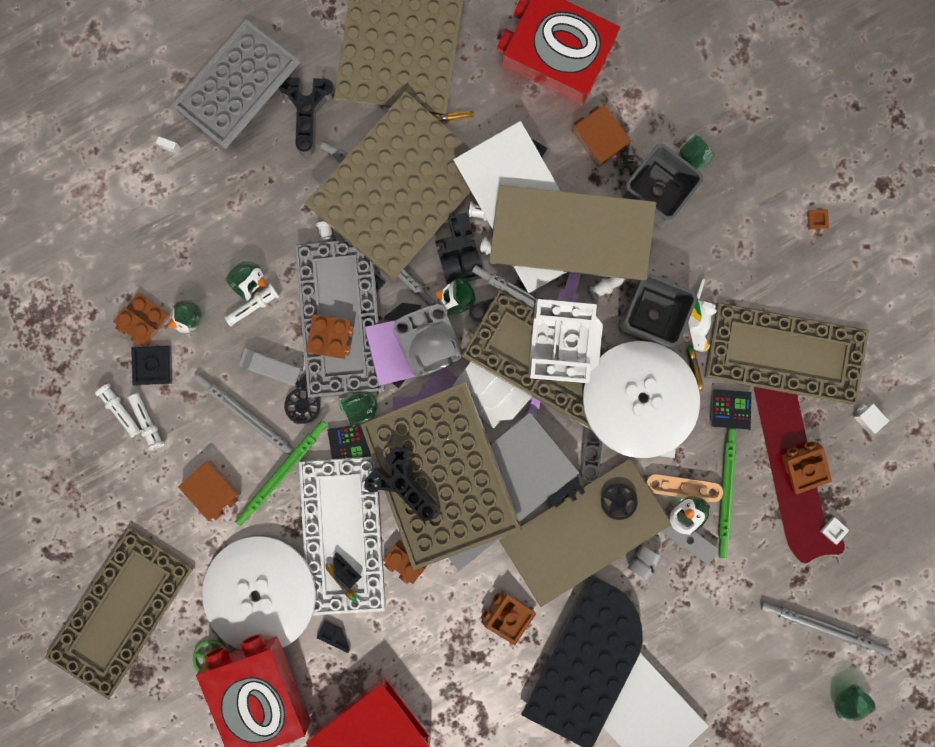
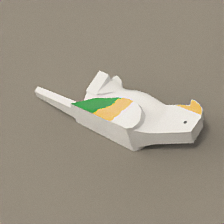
[688,279,717,352]

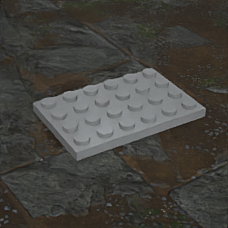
[172,20,300,149]

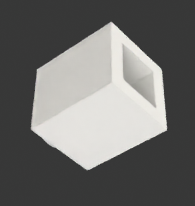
[854,404,889,434]

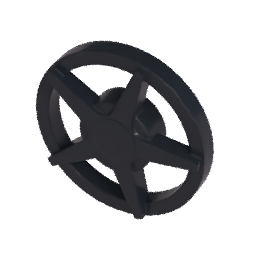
[601,483,638,520]

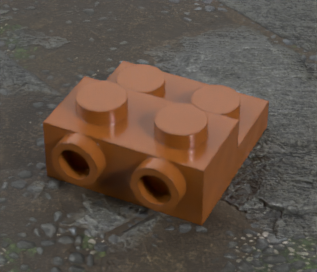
[113,292,170,346]
[306,314,354,359]
[782,441,832,494]
[383,537,428,584]
[481,590,537,645]

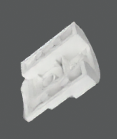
[529,299,603,383]
[452,362,532,428]

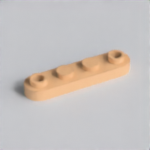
[646,474,723,502]

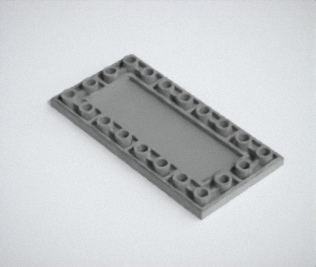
[295,240,385,398]
[448,413,579,571]

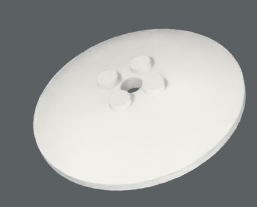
[583,341,700,458]
[202,536,316,649]

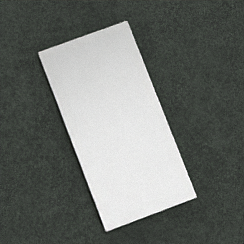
[453,121,566,293]
[299,457,385,615]
[603,653,709,747]

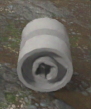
[628,545,663,581]

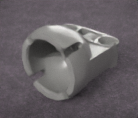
[393,304,463,377]

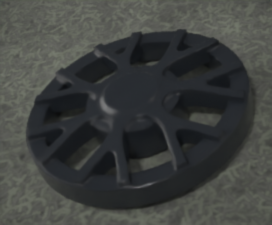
[284,388,321,424]

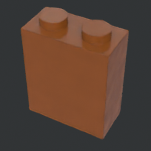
[572,104,631,167]
[178,460,241,521]

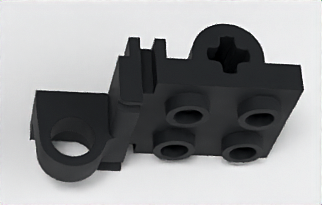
[435,212,482,286]

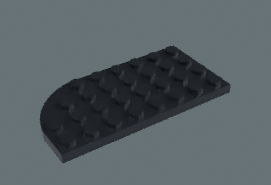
[521,575,643,747]

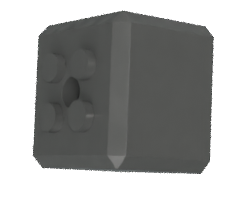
[621,144,703,227]
[619,274,698,348]

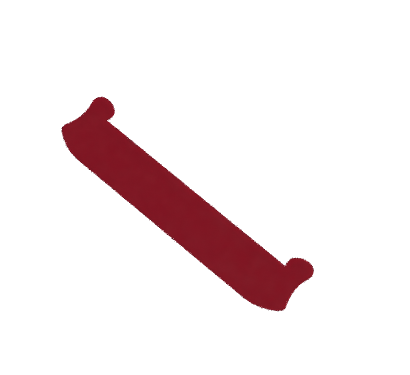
[753,387,845,564]

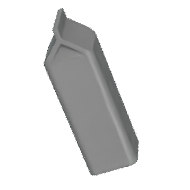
[238,348,303,386]

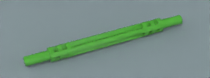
[235,420,328,526]
[719,429,737,559]

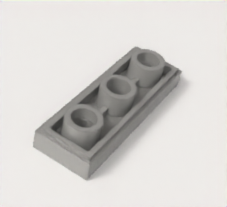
[661,517,719,565]

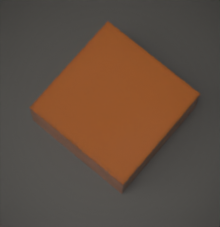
[807,209,829,230]

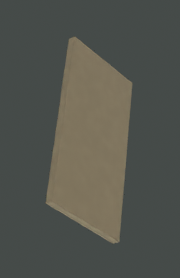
[489,185,656,281]
[461,289,607,430]
[705,303,869,405]
[499,459,671,607]
[45,526,195,700]

